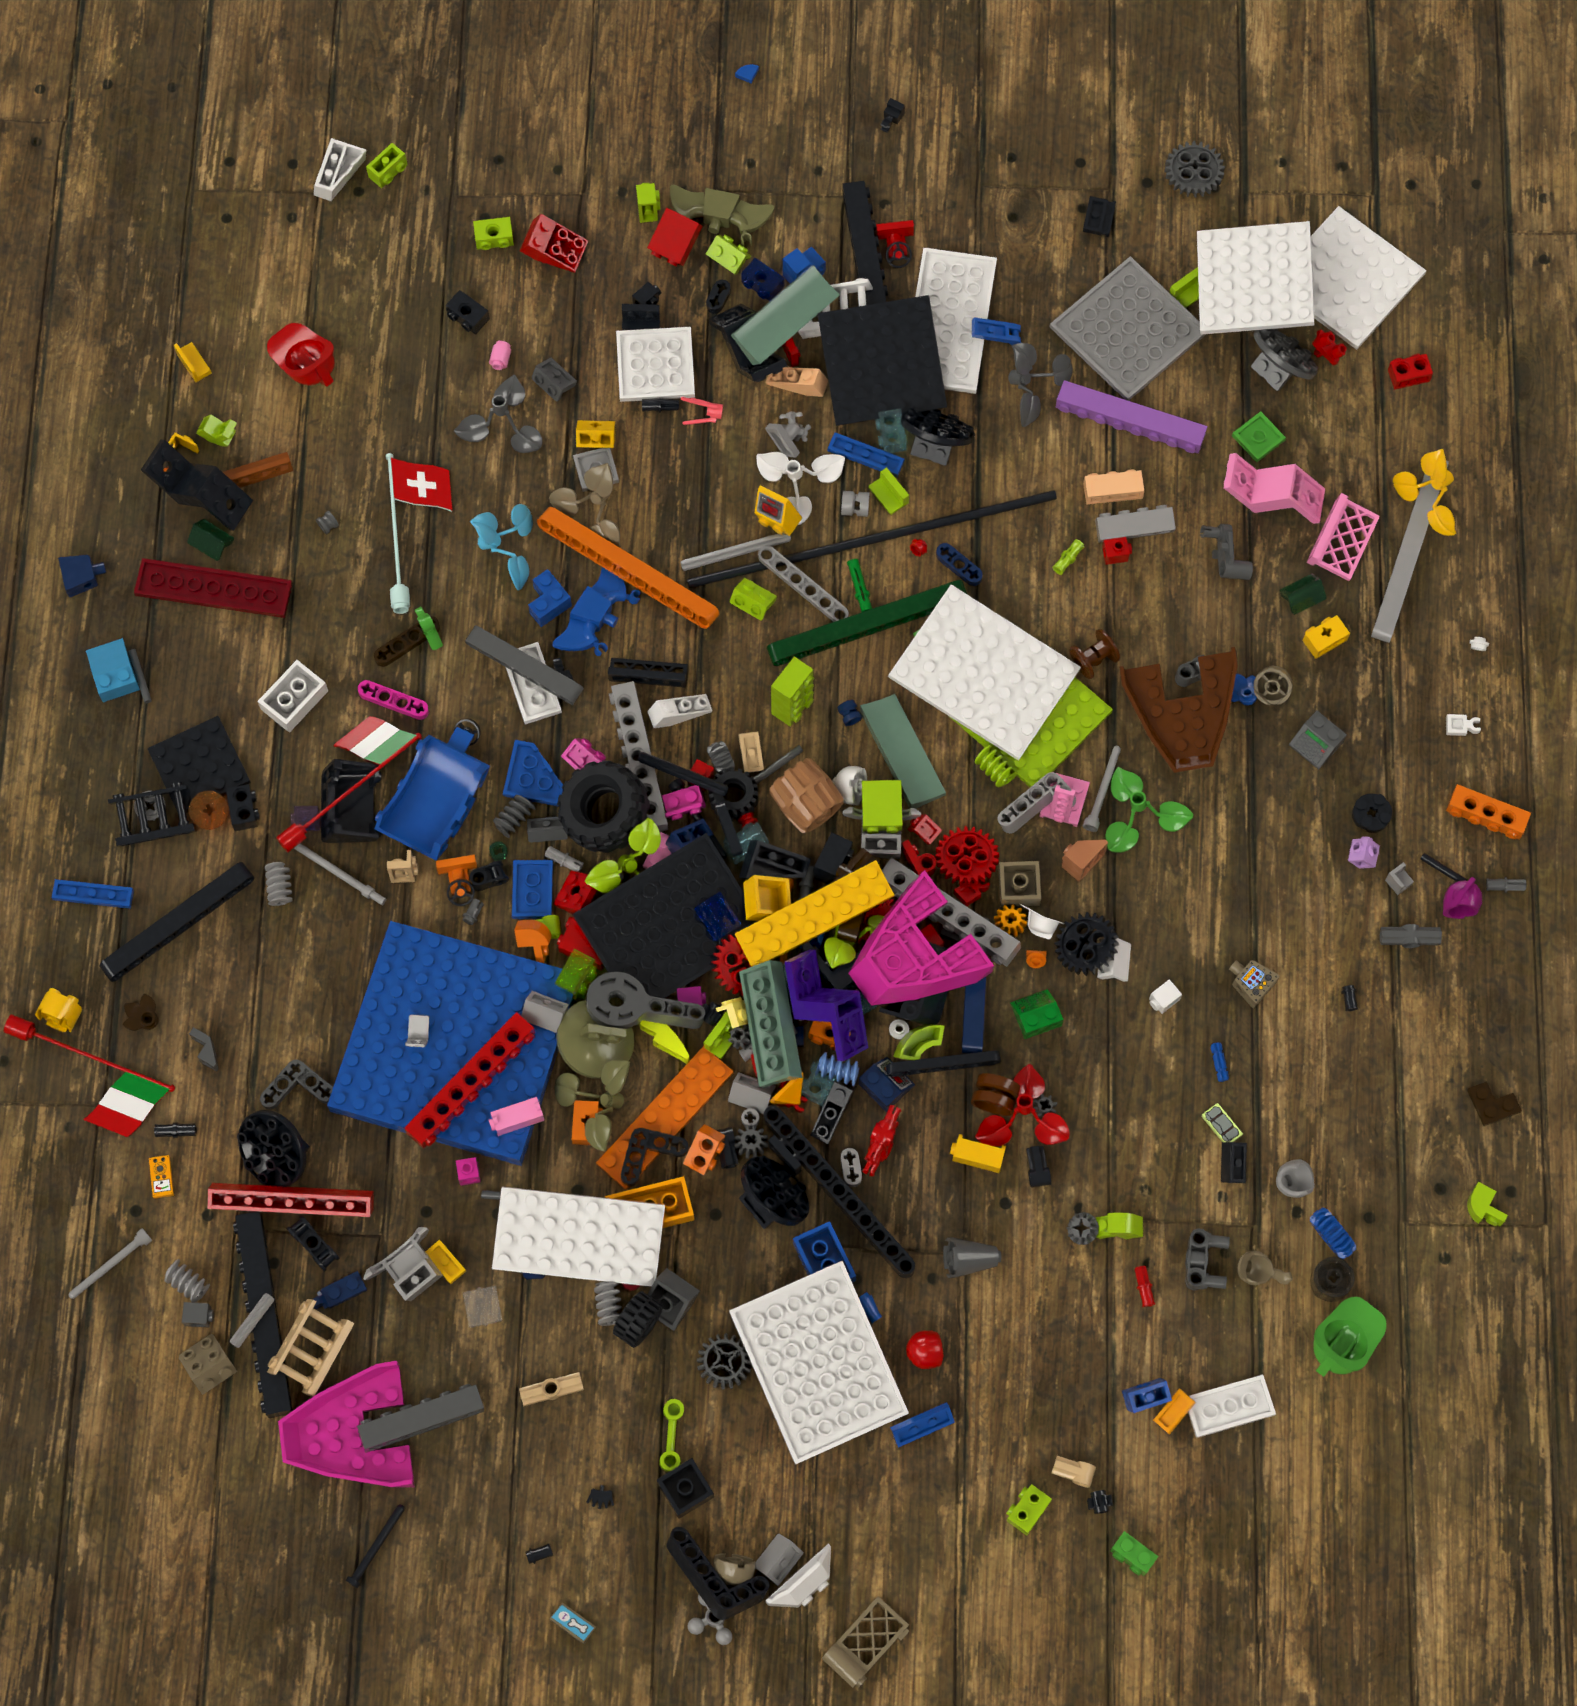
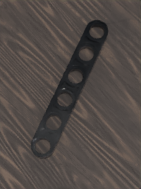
[886,1051,1001,1077]

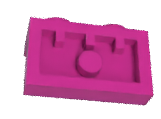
[561,738,606,770]
[662,785,706,821]

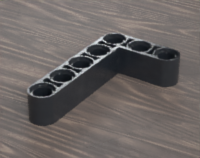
[666,1527,769,1620]

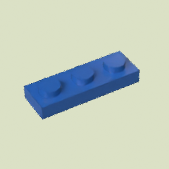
[890,1402,955,1447]

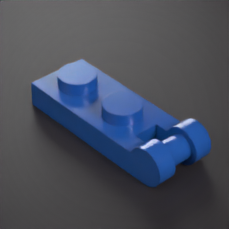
[972,317,1021,345]

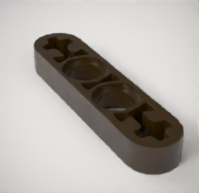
[374,616,440,667]

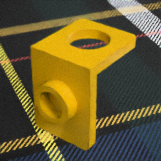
[168,433,199,453]

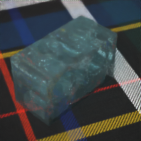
[875,409,907,453]
[802,1058,837,1107]

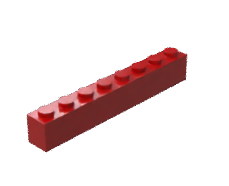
[208,1183,374,1217]

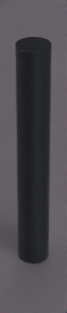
[1420,853,1469,882]

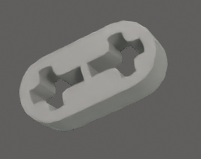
[841,1148,862,1187]

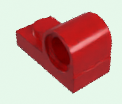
[901,839,936,877]

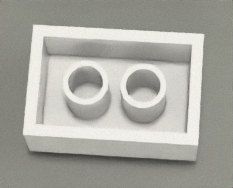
[258,660,328,733]

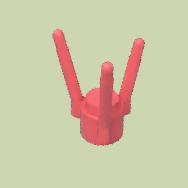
[681,397,723,425]

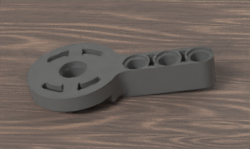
[586,972,705,1029]

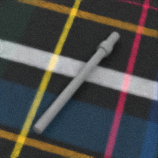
[294,843,386,905]

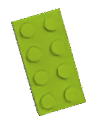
[771,657,814,727]

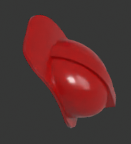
[267,323,335,387]

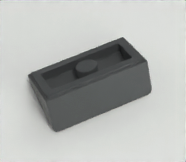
[527,817,568,843]

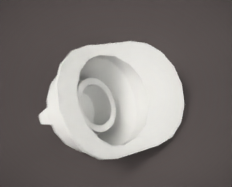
[1020,904,1064,939]

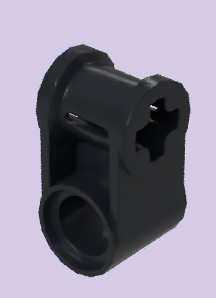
[470,861,509,891]

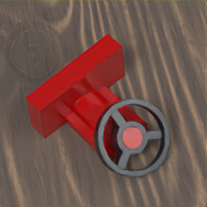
[876,220,914,268]

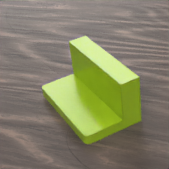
[1169,267,1199,308]
[869,467,909,515]

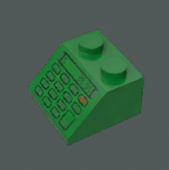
[1010,989,1064,1039]

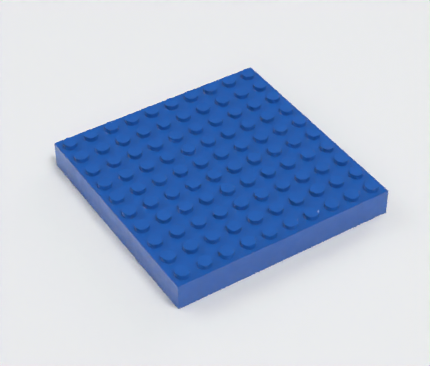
[327,921,581,1166]

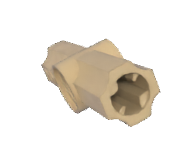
[519,1372,584,1406]

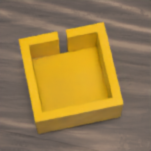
[743,875,791,921]

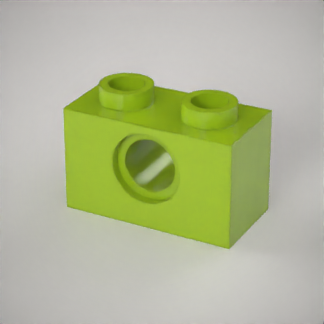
[473,217,514,250]

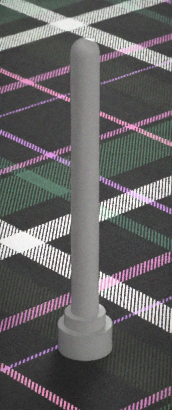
[1083,746,1121,832]
[69,1228,152,1299]

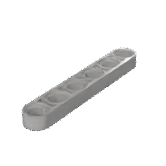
[758,545,849,622]

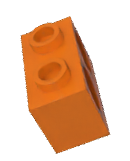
[683,1124,726,1175]

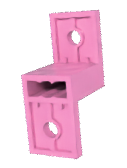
[1224,453,1325,524]

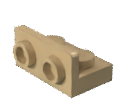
[387,850,418,883]

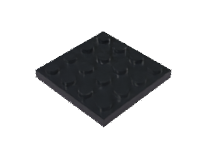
[147,716,251,813]

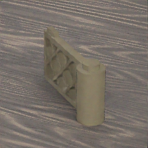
[822,1597,909,1688]

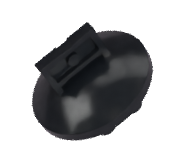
[900,408,975,466]
[237,1110,310,1187]
[739,1155,809,1229]

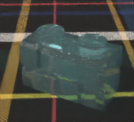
[723,822,769,865]

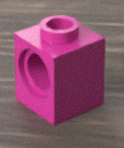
[456,1157,481,1186]

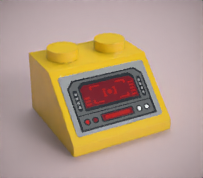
[754,485,802,536]

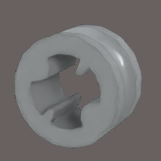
[741,1108,759,1128]

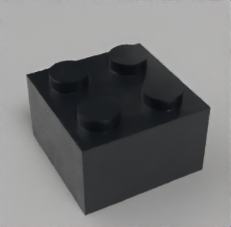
[814,832,855,885]
[657,1458,714,1519]

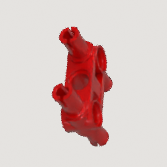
[862,1105,901,1177]

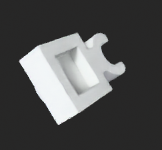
[1446,714,1481,736]

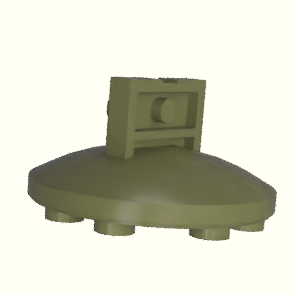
[556,1000,634,1079]

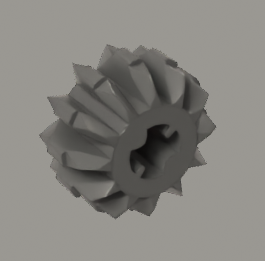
[707,741,735,775]
[734,1125,768,1159]

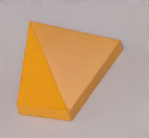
[769,1071,804,1105]

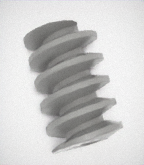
[265,862,293,906]
[165,1259,210,1303]
[594,1281,622,1326]

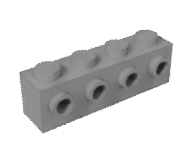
[1095,505,1176,543]

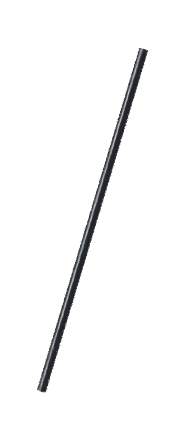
[687,490,1057,588]

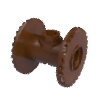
[1069,629,1120,679]

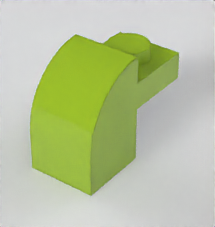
[196,415,237,447]
[1467,1182,1508,1227]
[1095,1213,1143,1239]

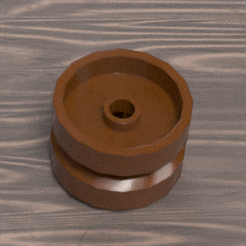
[971,1073,1021,1116]

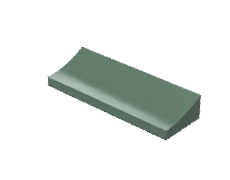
[731,266,840,365]
[860,694,946,809]
[739,960,803,1088]

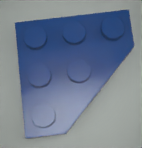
[503,740,563,806]

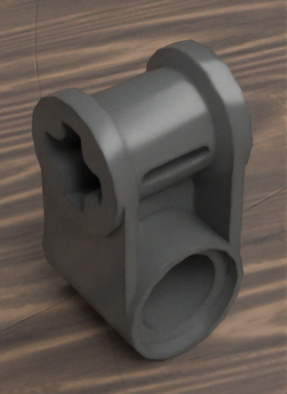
[1175,655,1205,687]

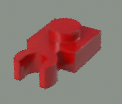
[954,879,990,907]

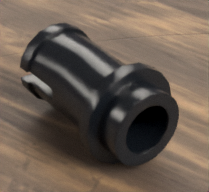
[1341,985,1358,1011]
[526,1543,553,1564]

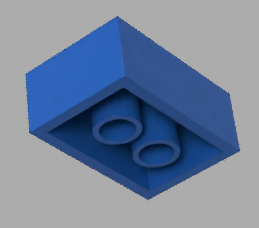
[793,1221,856,1282]

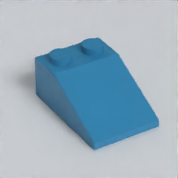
[86,638,140,702]

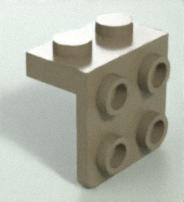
[179,1334,237,1395]

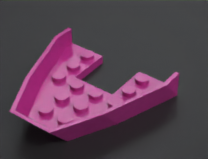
[848,870,994,1006]
[278,1361,415,1487]

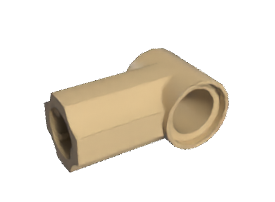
[1052,1456,1096,1488]

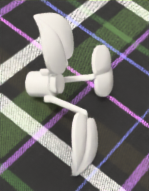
[756,452,845,525]

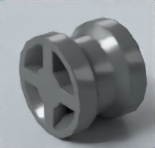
[315,511,339,535]

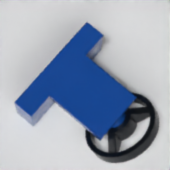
[447,719,481,753]

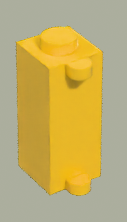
[950,1134,1006,1173]

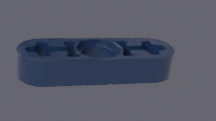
[936,543,983,586]

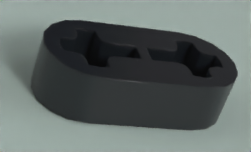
[706,279,731,314]

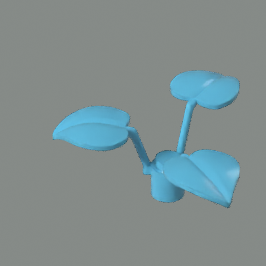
[470,504,533,590]

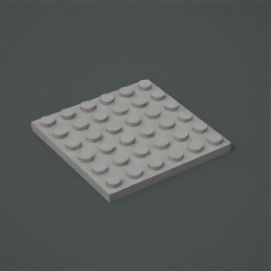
[1050,256,1206,401]

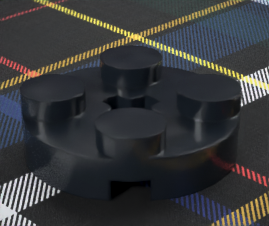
[1352,793,1392,833]

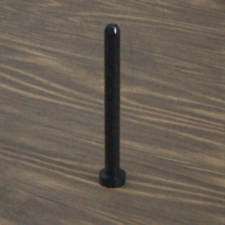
[345,1504,405,1588]

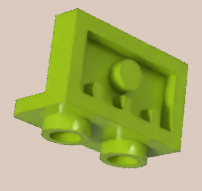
[704,1011,743,1059]

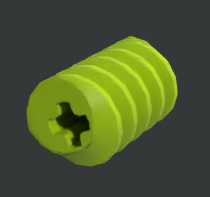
[975,744,1018,787]

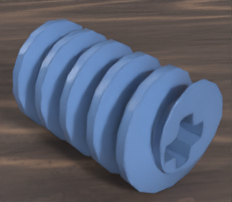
[815,1052,860,1087]

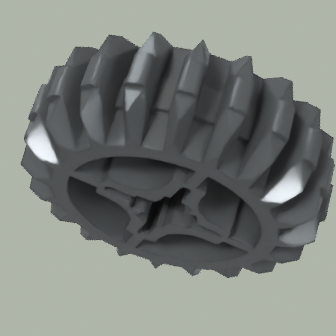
[697,1333,752,1390]

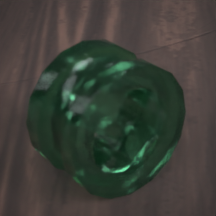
[489,841,508,861]

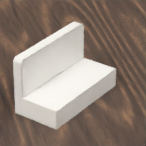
[1097,938,1131,982]

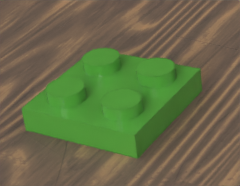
[1232,411,1286,462]

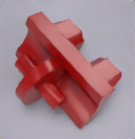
[1312,329,1347,366]

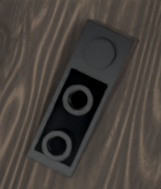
[810,1080,857,1144]

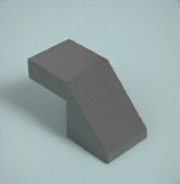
[189,1027,219,1072]

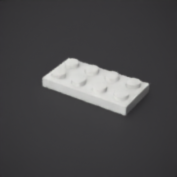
[506,642,562,724]
[1188,1375,1276,1438]

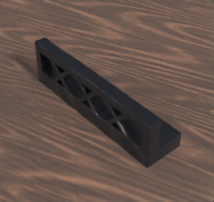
[608,658,688,688]

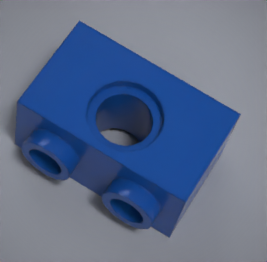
[1121,1378,1172,1413]

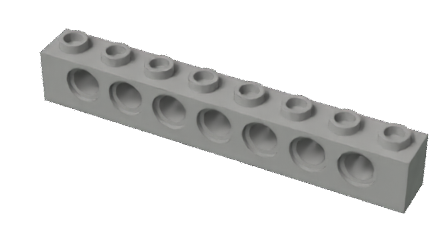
[609,681,668,832]
[882,858,1021,967]

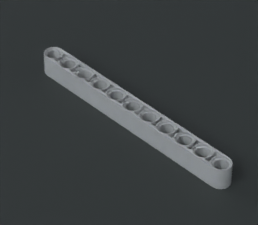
[1371,460,1449,643]

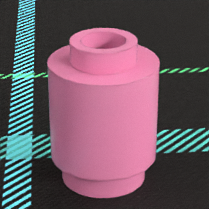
[489,341,511,370]

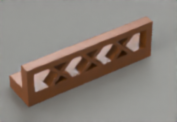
[223,452,293,488]

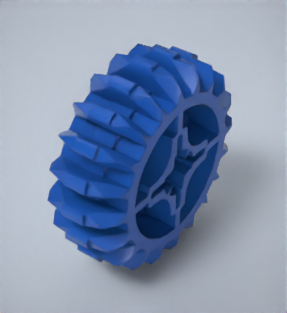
[1310,1207,1356,1260]

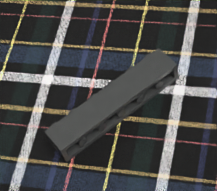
[357,1384,484,1453]

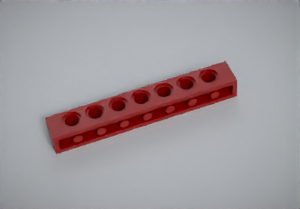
[404,1012,535,1149]

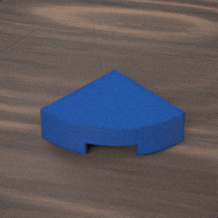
[735,64,759,84]

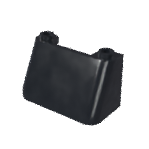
[321,759,381,843]

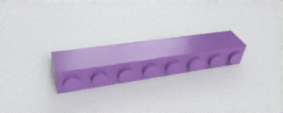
[1056,380,1208,454]

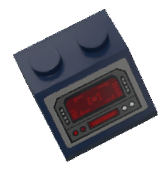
[859,1057,915,1112]

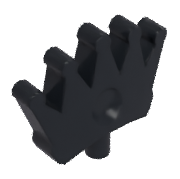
[586,1485,614,1509]

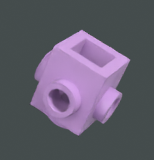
[1348,837,1380,868]

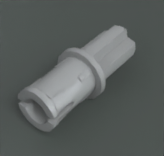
[545,846,584,872]

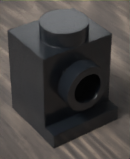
[632,282,662,305]

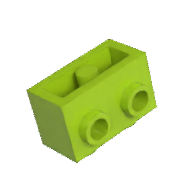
[366,143,407,189]
[636,183,661,223]
[1006,1484,1052,1536]

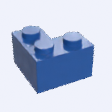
[783,247,826,284]
[528,569,572,627]

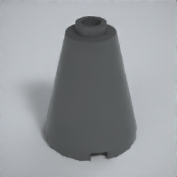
[943,1237,1001,1278]

